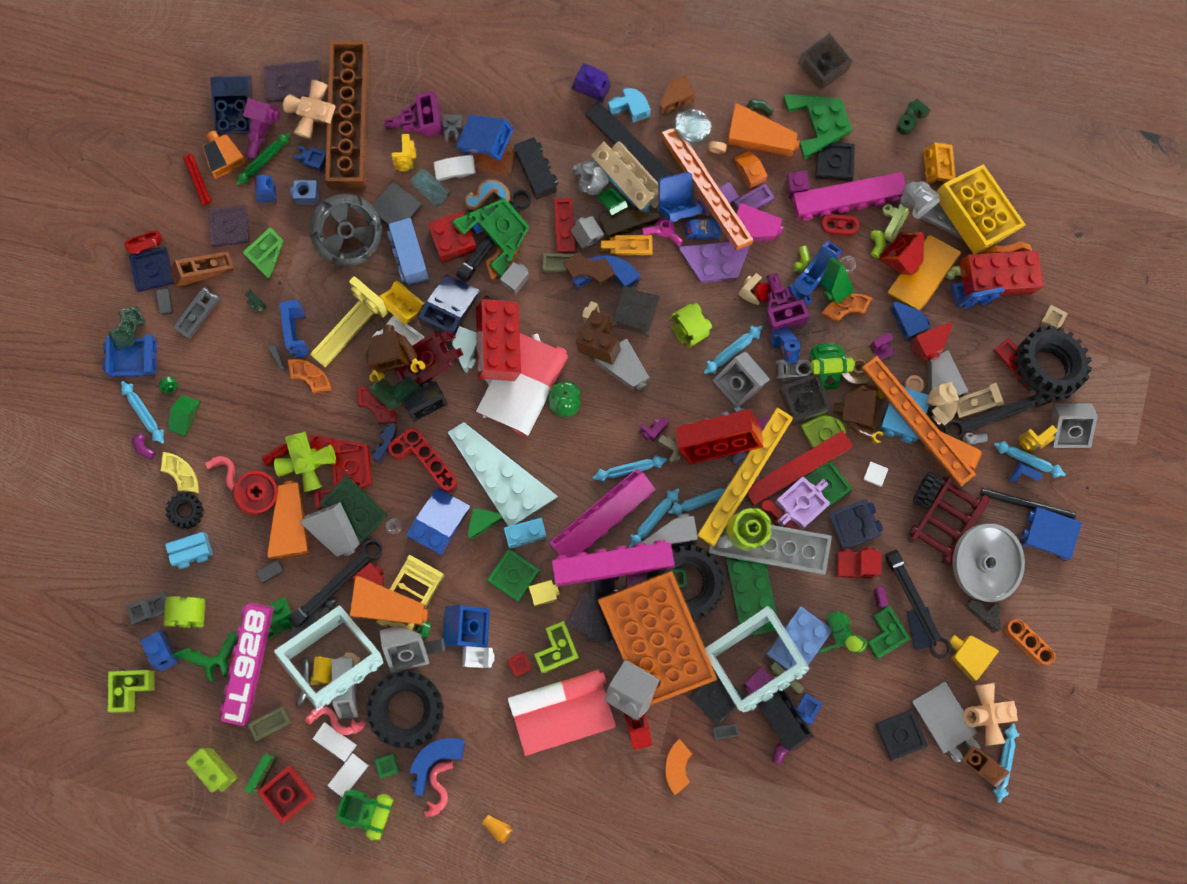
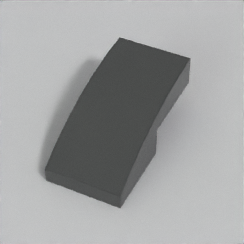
[126,592,169,625]

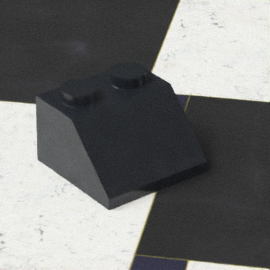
[402,381,448,422]

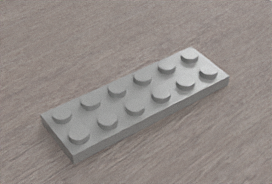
[709,524,832,575]

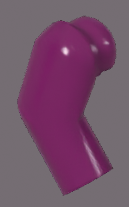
[132,433,156,460]
[772,742,795,765]

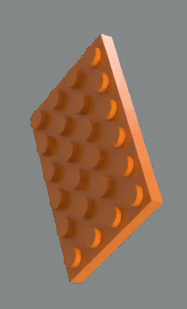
[598,570,718,705]

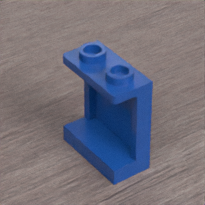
[456,114,514,161]
[279,300,310,358]
[103,334,157,377]
[1021,507,1082,561]

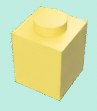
[529,580,560,607]

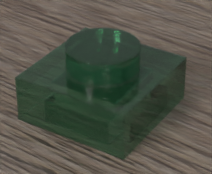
[245,289,267,312]

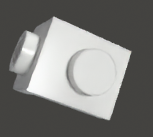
[462,646,494,668]

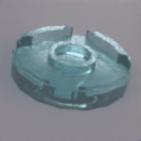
[674,109,711,143]

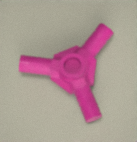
[641,217,684,247]

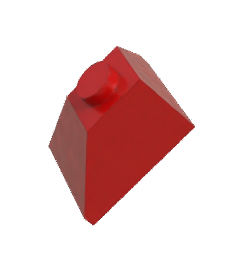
[878,232,924,275]
[909,322,953,361]

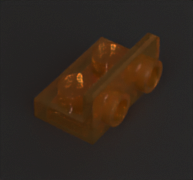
[474,145,515,176]

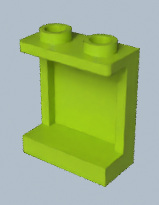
[187,748,238,792]

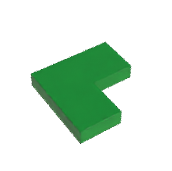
[867,605,911,659]

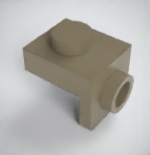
[657,435,682,465]

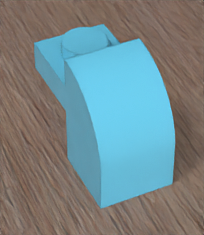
[608,88,651,123]

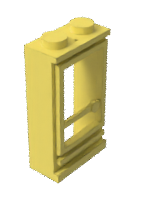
[376,555,445,631]

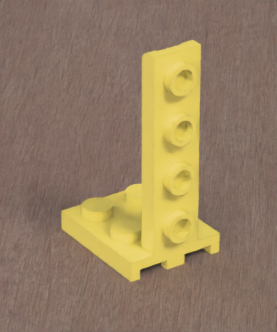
[311,276,388,368]

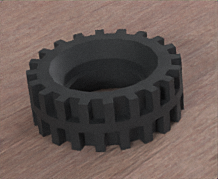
[1013,325,1092,401]
[649,545,726,620]
[366,671,444,748]

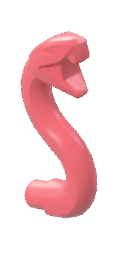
[205,456,255,494]
[305,706,365,735]
[424,761,454,817]

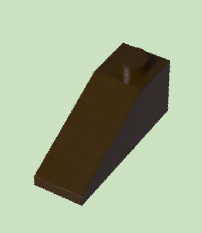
[599,209,660,241]

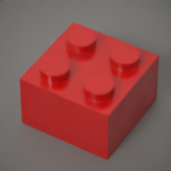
[428,211,476,264]
[257,765,317,824]

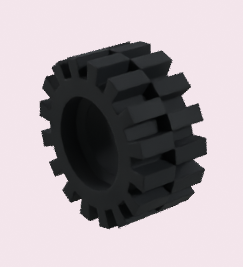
[912,472,943,509]
[165,492,204,529]

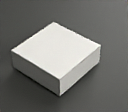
[863,462,888,487]

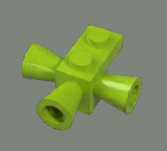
[274,432,336,492]

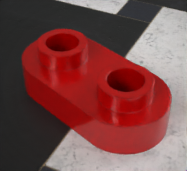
[821,214,860,236]
[124,230,163,254]

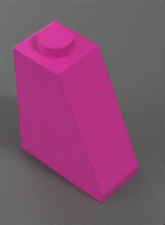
[726,203,784,242]

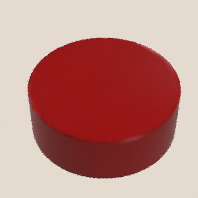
[754,283,771,302]

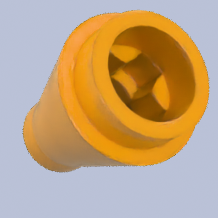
[482,815,513,843]

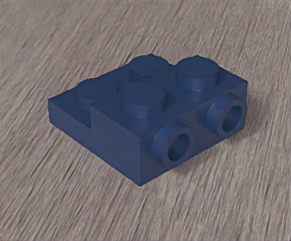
[829,499,883,549]

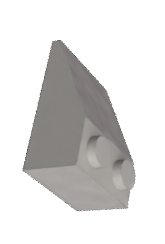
[641,514,698,547]

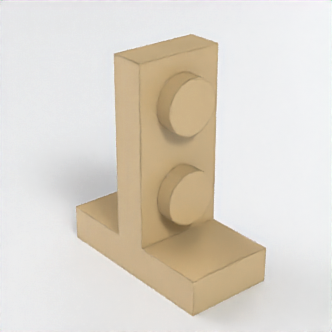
[955,383,1005,418]

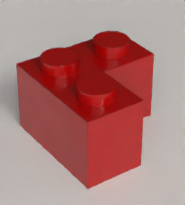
[835,547,881,579]

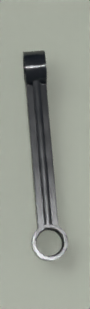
[456,189,531,282]
[943,394,1054,439]
[289,539,382,628]
[885,549,951,659]

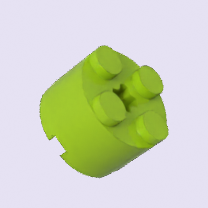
[669,303,712,348]
[726,508,772,551]
[163,597,206,628]

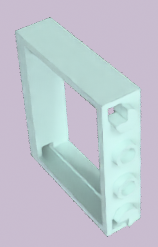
[274,605,383,710]
[705,606,810,712]

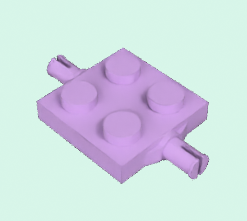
[775,476,830,530]

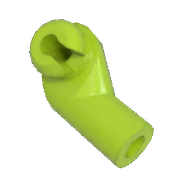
[870,230,886,259]
[793,246,811,273]

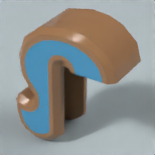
[465,179,511,213]

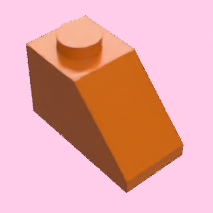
[733,151,768,191]

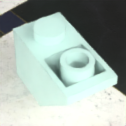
[452,326,477,373]

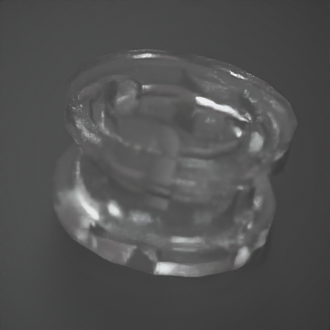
[840,256,856,274]

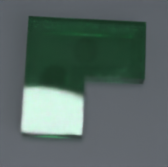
[368,376,421,411]

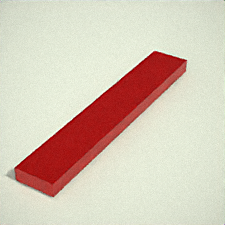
[747,431,853,506]

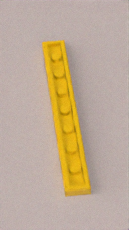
[697,407,793,547]

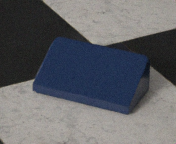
[907,607,937,650]

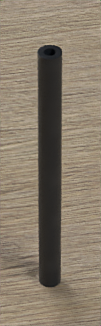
[980,488,1076,520]

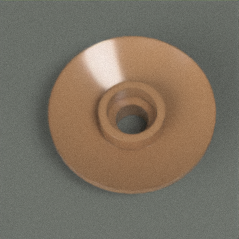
[842,348,875,385]

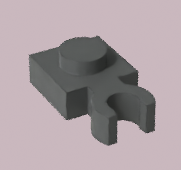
[443,114,463,141]

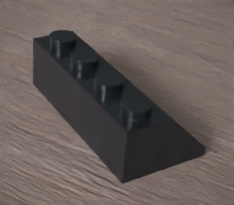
[587,577,619,643]

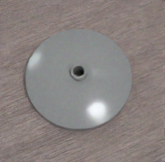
[953,524,1025,602]

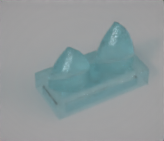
[410,168,450,207]

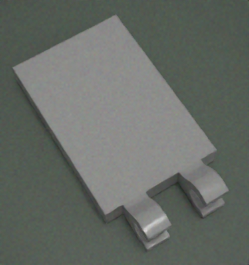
[911,682,981,763]

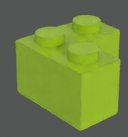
[534,621,579,674]
[108,670,155,713]

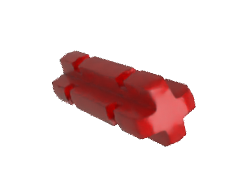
[262,443,289,466]

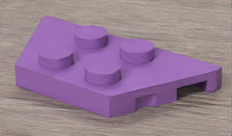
[679,242,750,283]

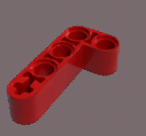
[388,428,458,493]

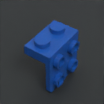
[658,172,702,222]
[950,282,1005,309]

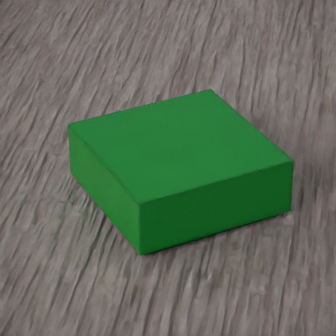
[374,753,399,779]

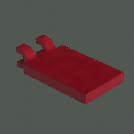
[394,331,464,393]

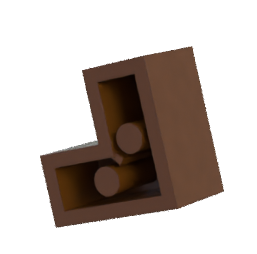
[576,310,621,365]

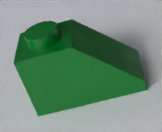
[821,257,854,304]

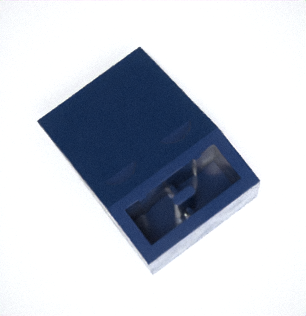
[210,75,253,134]
[418,274,480,335]

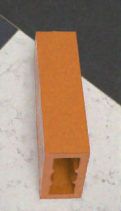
[727,103,800,157]
[268,480,310,560]
[350,576,428,626]

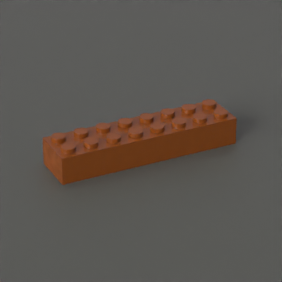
[325,41,370,189]

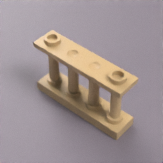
[591,141,659,210]

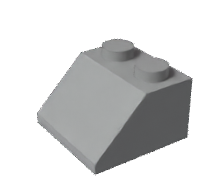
[712,351,771,407]
[1051,404,1098,448]
[380,626,430,674]
[604,660,660,720]

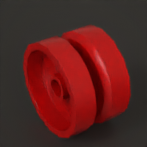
[231,470,278,516]

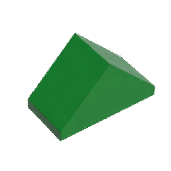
[168,395,201,437]
[468,508,503,540]

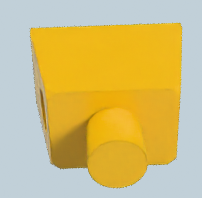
[949,635,999,682]

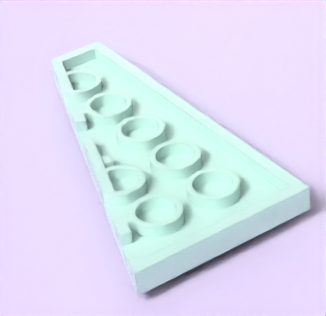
[448,422,558,526]

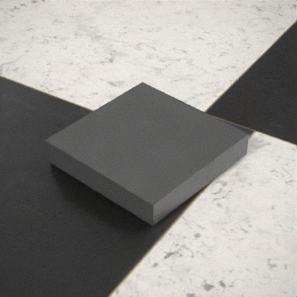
[372,181,422,226]

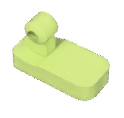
[883,204,909,242]

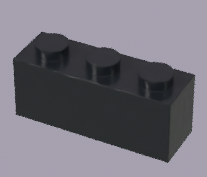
[514,137,559,200]
[758,689,814,751]

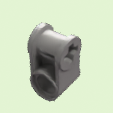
[776,359,812,382]

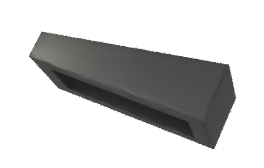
[156,288,172,314]
[268,344,285,370]
[257,560,284,583]
[423,639,445,655]
[713,724,740,740]

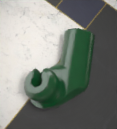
[746,99,774,117]

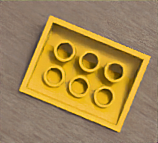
[936,164,1025,254]

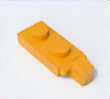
[600,235,653,256]

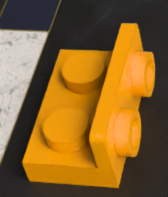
[923,143,956,184]

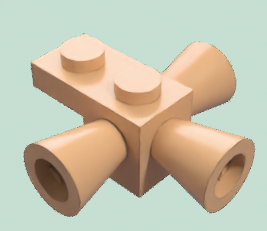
[283,80,336,139]
[963,683,1018,746]

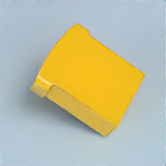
[310,656,332,685]

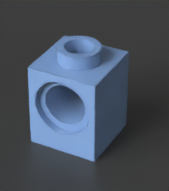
[290,180,319,205]

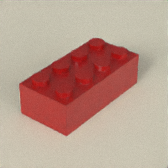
[959,251,1044,297]
[476,299,521,381]
[676,409,764,465]

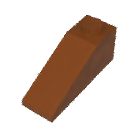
[170,251,234,287]

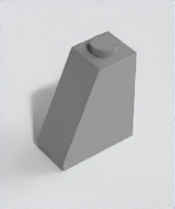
[594,339,649,391]
[927,350,968,410]
[300,503,360,556]
[332,657,359,720]

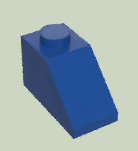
[889,302,930,341]

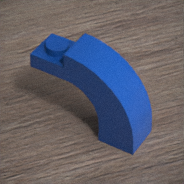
[793,241,843,296]
[572,255,640,292]
[410,738,465,796]

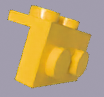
[391,134,417,172]
[379,281,424,325]
[1018,425,1058,453]

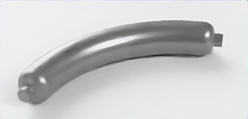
[296,657,311,706]

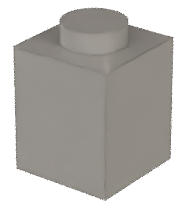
[571,216,604,249]
[500,262,529,295]

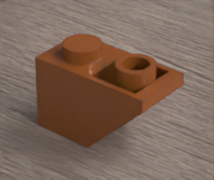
[660,75,695,115]
[962,745,1010,788]

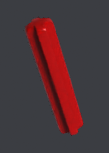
[183,154,211,205]

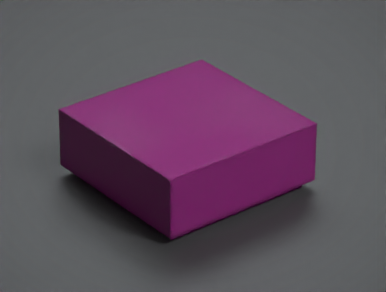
[873,587,888,609]

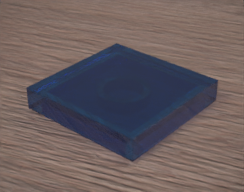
[129,247,174,292]

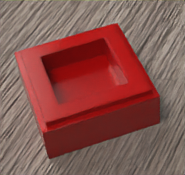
[506,651,533,678]

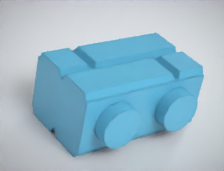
[504,518,547,549]
[165,532,213,569]

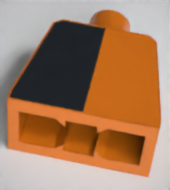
[203,131,247,179]

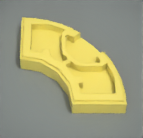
[161,452,199,493]

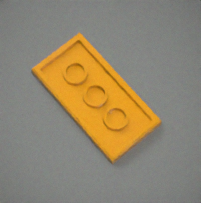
[887,234,961,311]

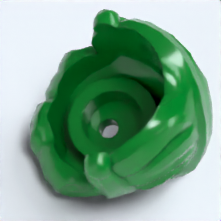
[548,381,581,418]

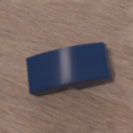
[372,423,398,464]

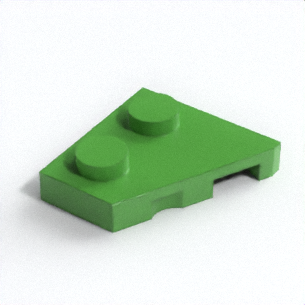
[243,227,284,280]

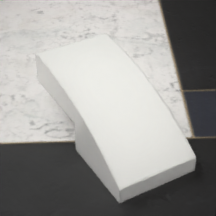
[434,155,476,181]

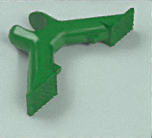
[173,631,239,682]

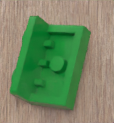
[267,596,294,640]

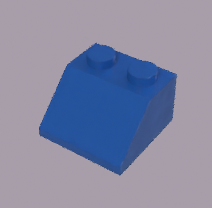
[443,605,490,648]

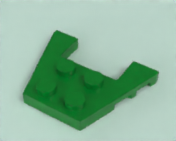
[783,94,852,159]
[451,198,530,278]

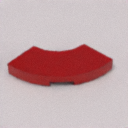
[358,387,397,424]

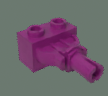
[384,91,444,137]
[243,98,280,159]
[765,273,810,333]

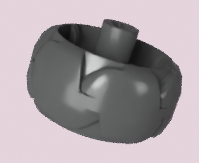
[309,194,383,267]

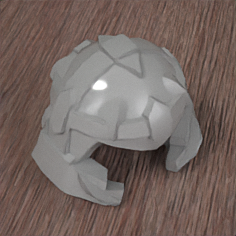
[571,159,609,195]
[900,181,940,219]

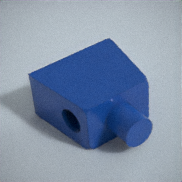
[140,629,179,672]

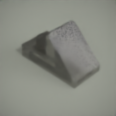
[964,599,1001,633]

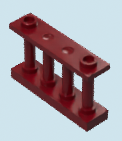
[908,476,991,566]

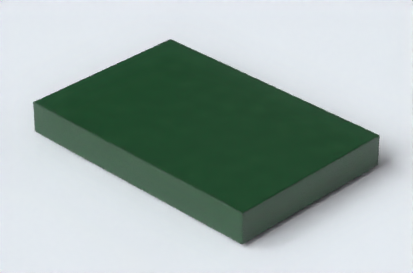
[320,475,389,543]

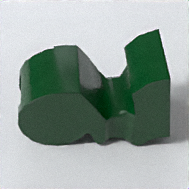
[896,99,931,135]

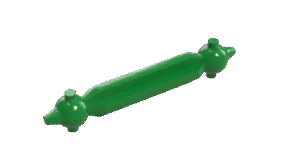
[236,133,291,185]

